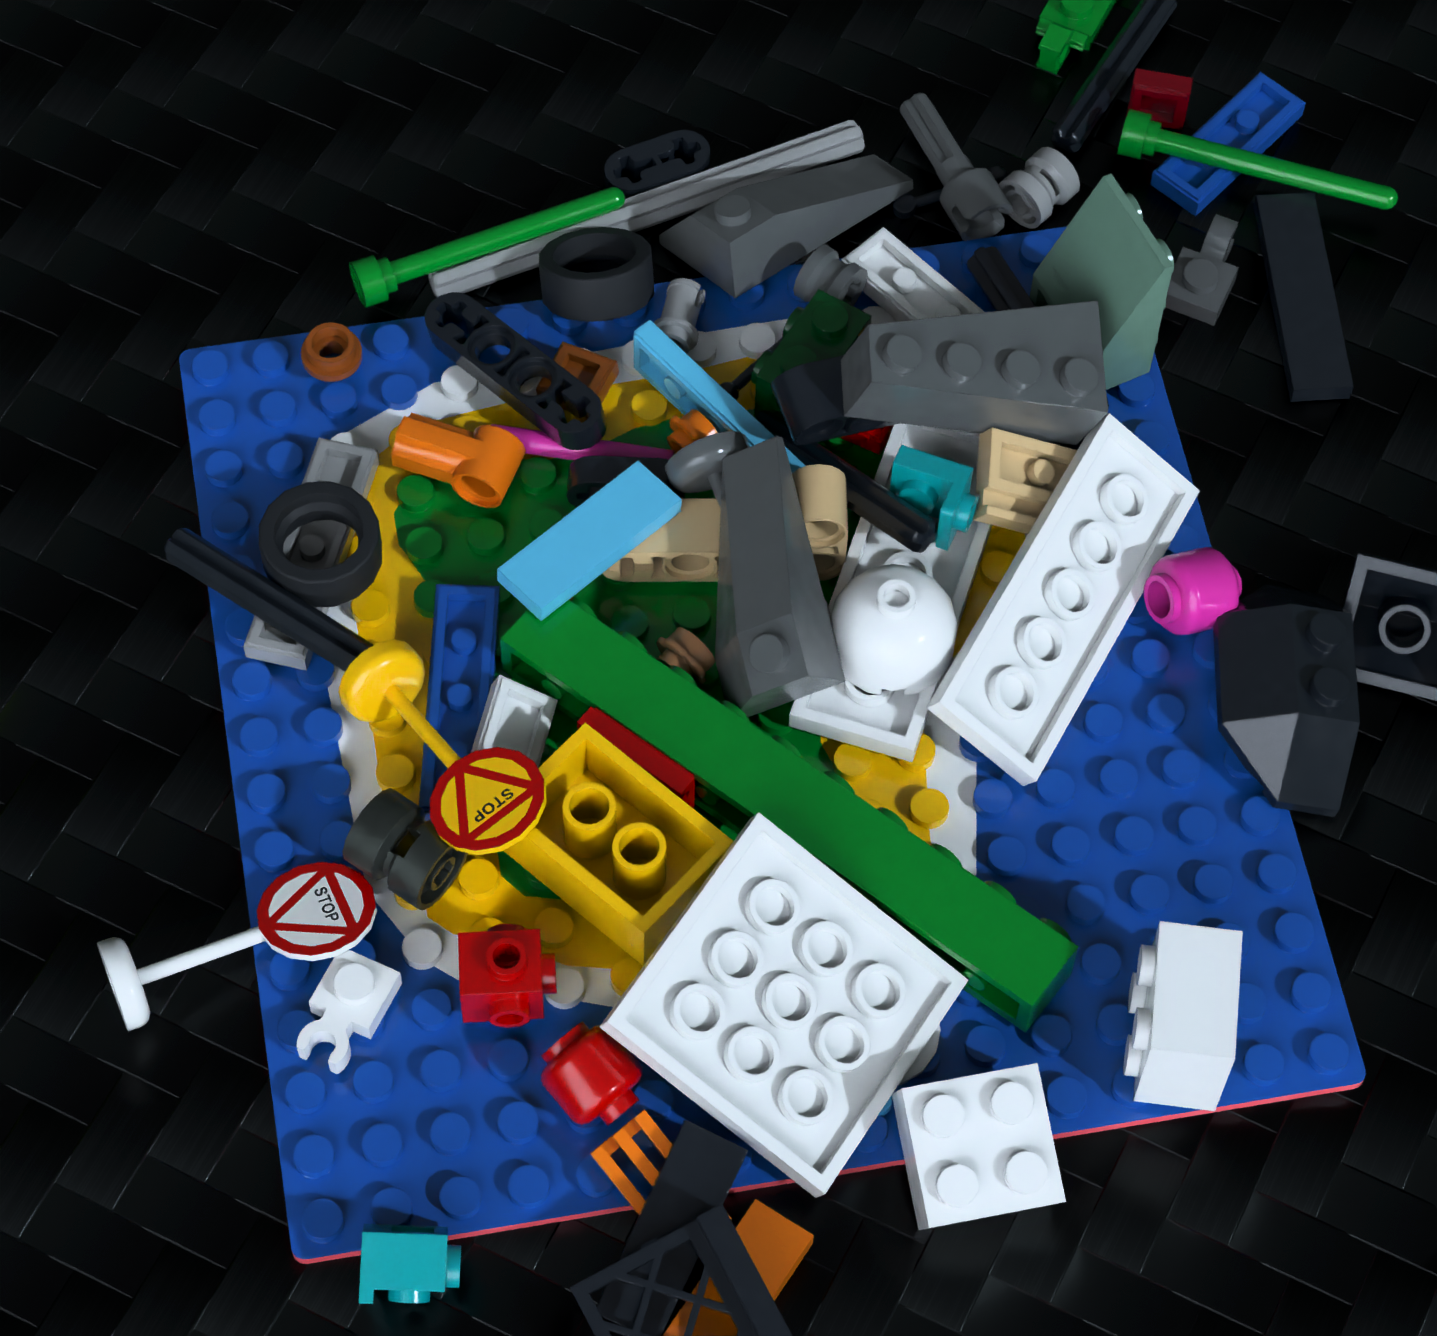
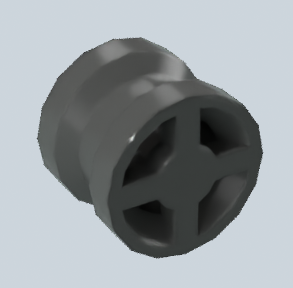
[793,244,868,306]

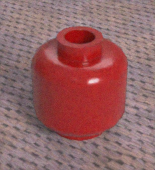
[541,1021,642,1126]

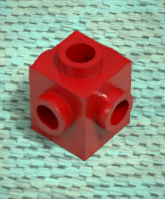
[458,924,557,1028]

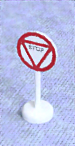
[97,862,377,1031]

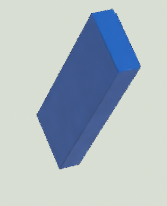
[1150,72,1306,217]

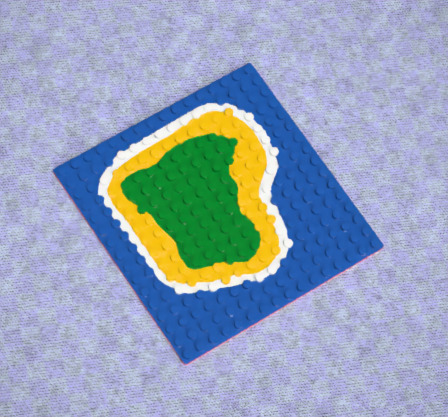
[179,226,1366,1264]

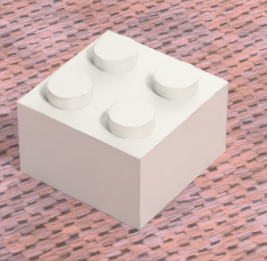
[1123,921,1243,1111]
[892,1063,1066,1230]

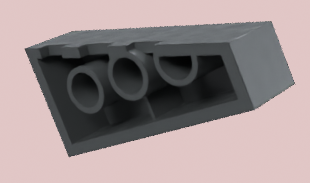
[841,301,1108,445]

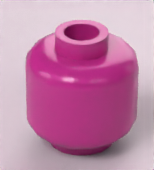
[1144,547,1242,635]

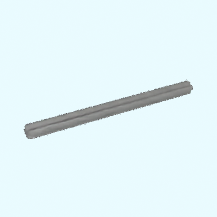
[428,120,865,297]

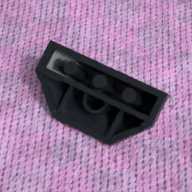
[1213,584,1360,817]

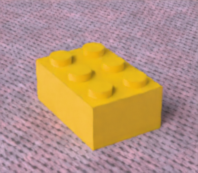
[503,722,733,966]

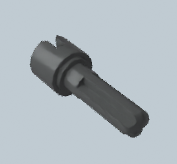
[900,93,1013,241]

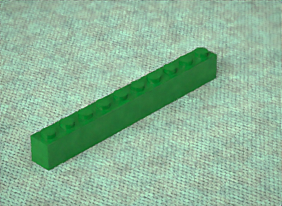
[500,597,1079,1033]

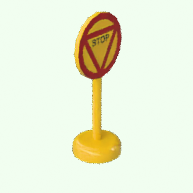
[338,639,547,855]

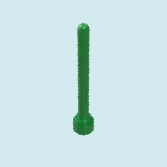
[1117,109,1398,210]
[349,187,625,308]

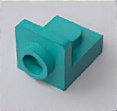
[890,445,979,551]

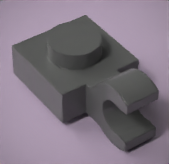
[1165,214,1239,326]

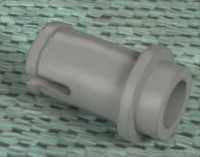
[654,278,705,354]

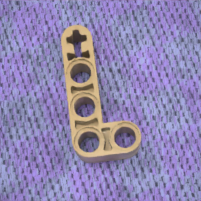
[602,464,848,582]

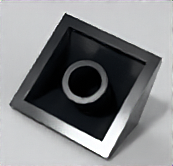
[1341,551,1437,701]

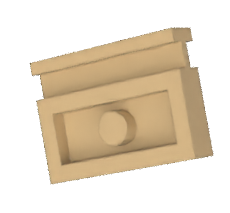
[973,427,1077,534]

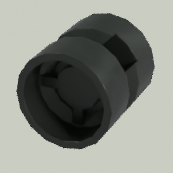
[343,788,468,911]

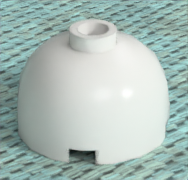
[831,564,957,696]

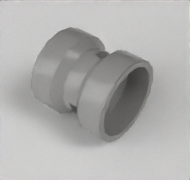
[998,147,1080,229]

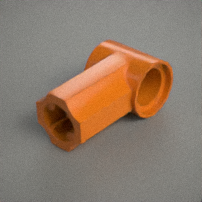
[391,412,526,508]

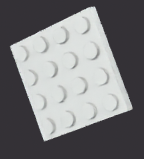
[599,812,968,1198]

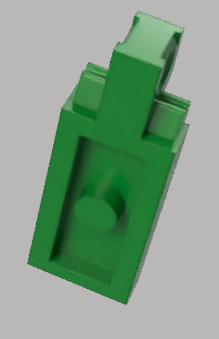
[1035,0,1118,75]

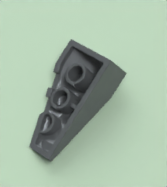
[659,154,913,298]
[715,436,845,717]

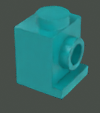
[359,1224,461,1304]

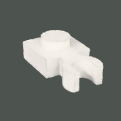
[297,950,402,1074]

